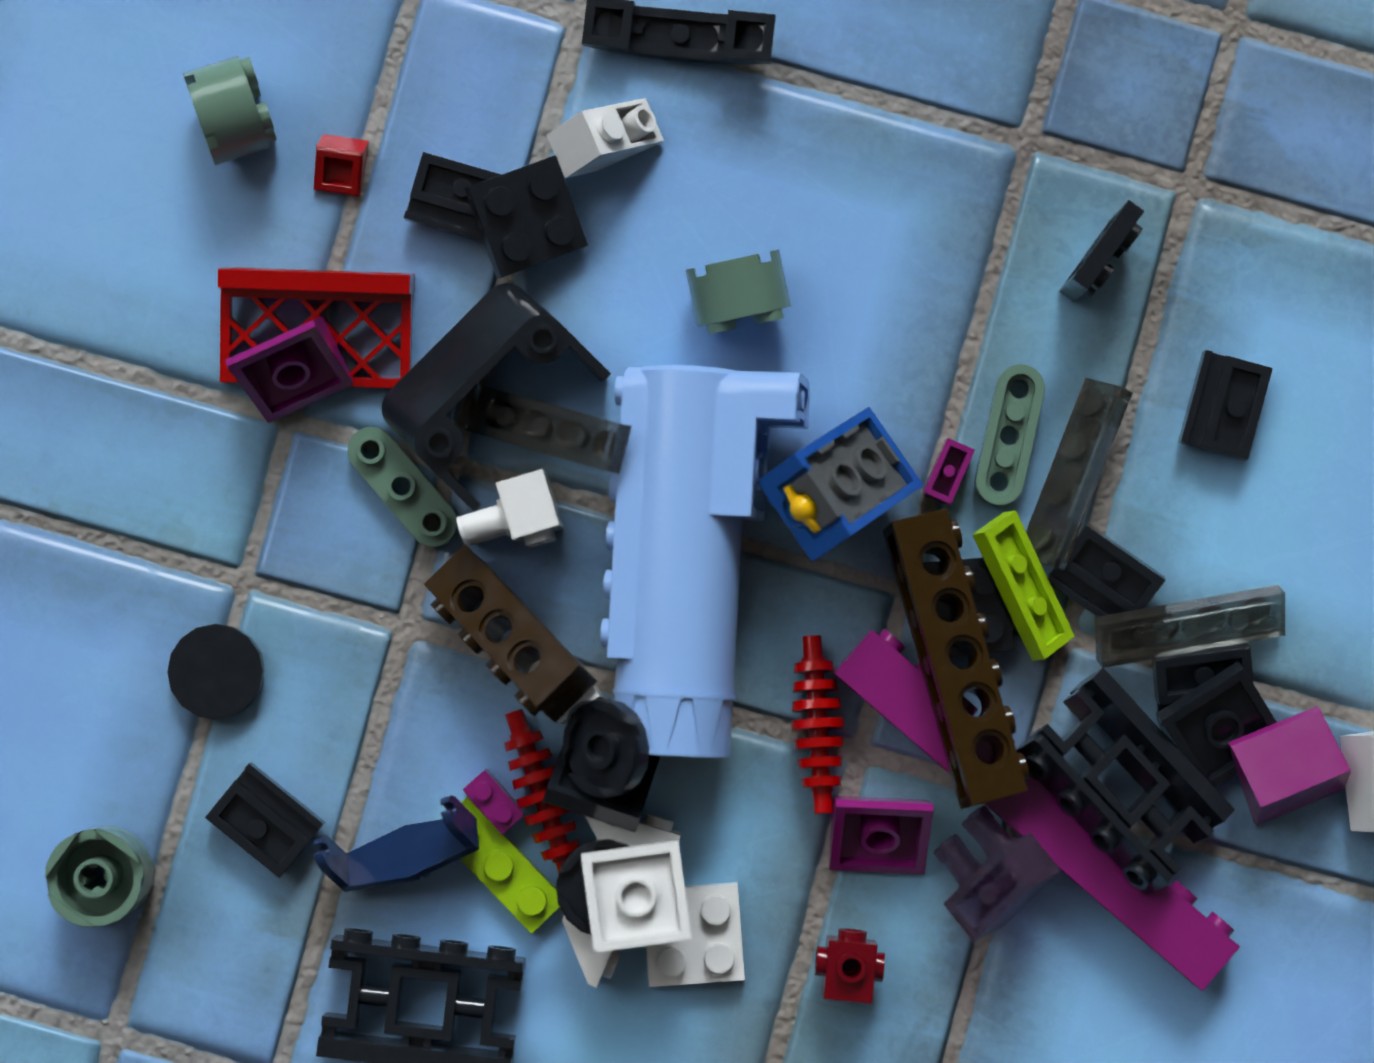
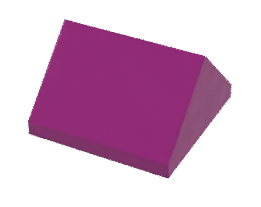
[225,317,354,423]
[1228,706,1351,826]
[829,795,934,875]

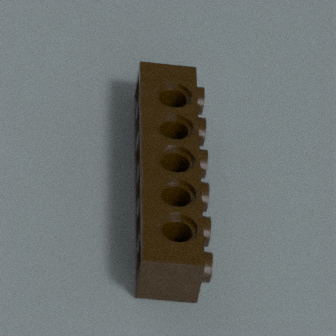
[883,508,1030,810]

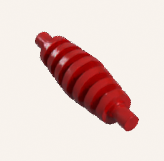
[791,635,844,814]
[504,708,580,873]

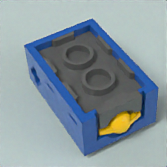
[757,407,924,562]

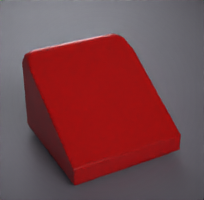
[313,134,369,197]

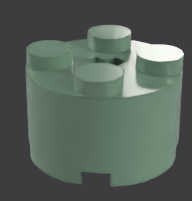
[183,56,277,166]
[685,250,791,334]
[45,826,155,927]

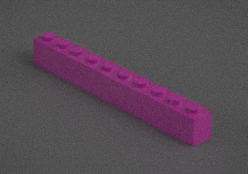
[832,629,1240,991]

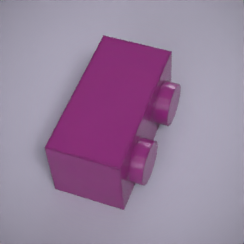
[921,438,975,506]
[462,769,526,834]

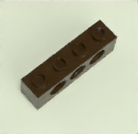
[424,544,597,723]

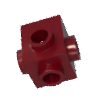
[814,928,885,1004]

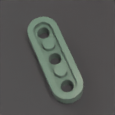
[974,364,1045,506]
[348,427,458,547]

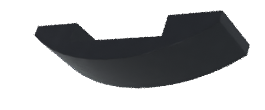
[582,0,776,65]

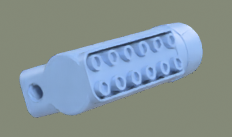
[600,365,810,758]

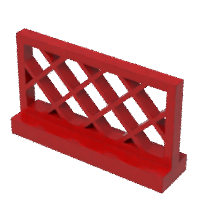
[218,267,415,388]

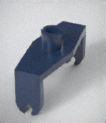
[313,795,479,892]

